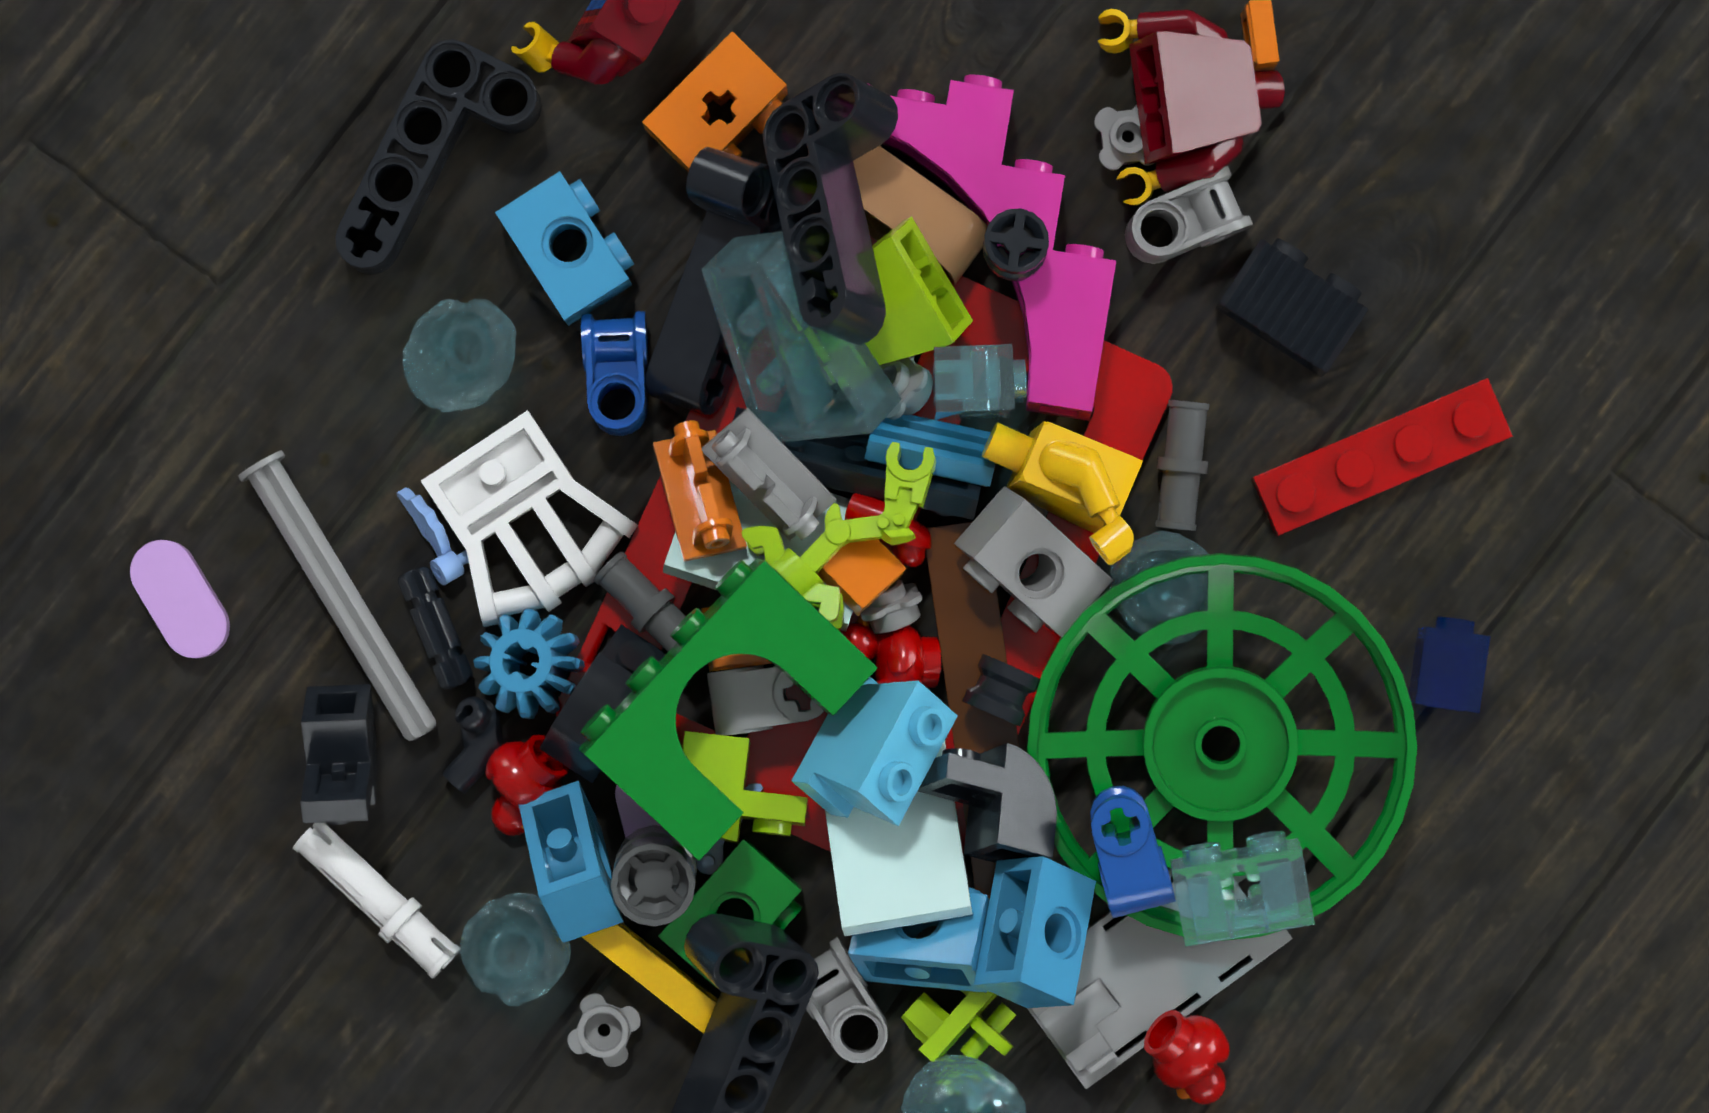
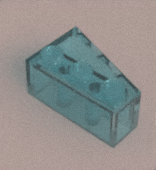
[701,231,902,443]

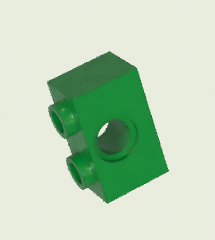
[658,837,803,987]

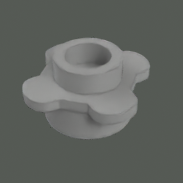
[1094,105,1154,170]
[870,355,933,420]
[861,580,922,633]
[568,993,641,1067]

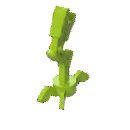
[742,442,936,630]

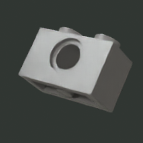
[954,486,1113,637]

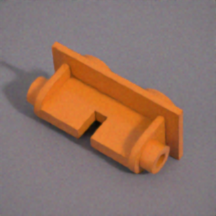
[653,420,747,562]

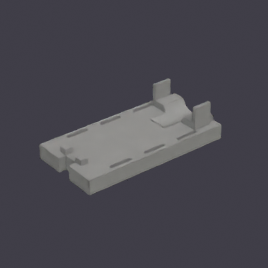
[1027,840,1293,1089]

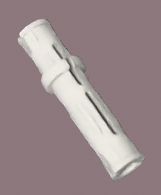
[293,822,461,979]

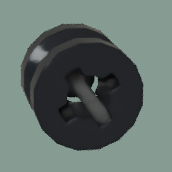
[983,208,1049,281]
[962,654,1040,727]

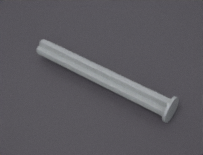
[238,450,436,741]

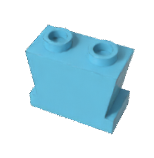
[791,677,958,826]

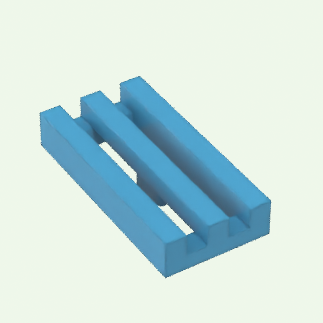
[864,407,995,487]

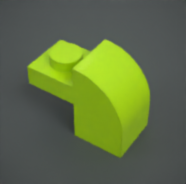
[683,731,808,844]

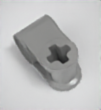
[1125,166,1253,264]
[707,665,824,736]
[806,937,889,1063]

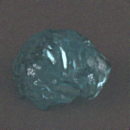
[402,299,516,412]
[1110,531,1208,644]
[460,893,571,1006]
[901,1055,1026,1113]

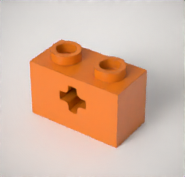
[642,31,788,172]

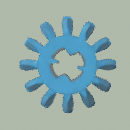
[473,609,585,719]

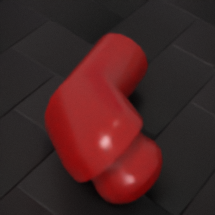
[845,493,932,567]

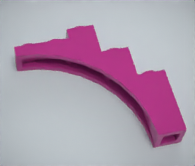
[867,75,1116,421]

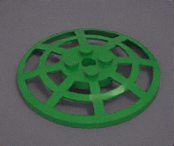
[1027,553,1417,941]

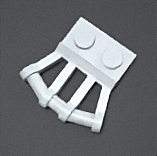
[421,410,638,627]

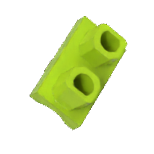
[901,990,1016,1063]

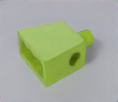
[808,216,973,369]

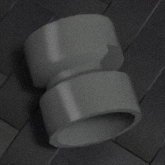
[611,825,698,926]

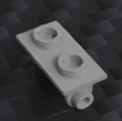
[702,408,837,541]

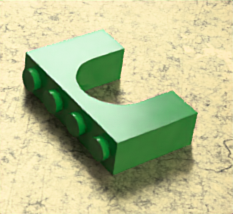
[579,558,878,861]

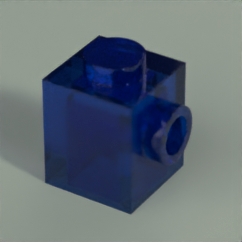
[1409,616,1491,713]

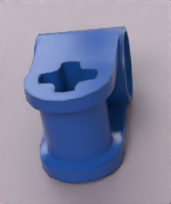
[581,311,649,436]
[1090,786,1176,918]

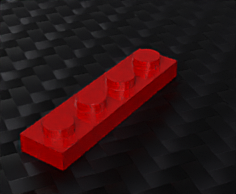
[1251,378,1513,536]

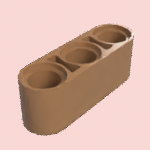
[853,146,988,286]

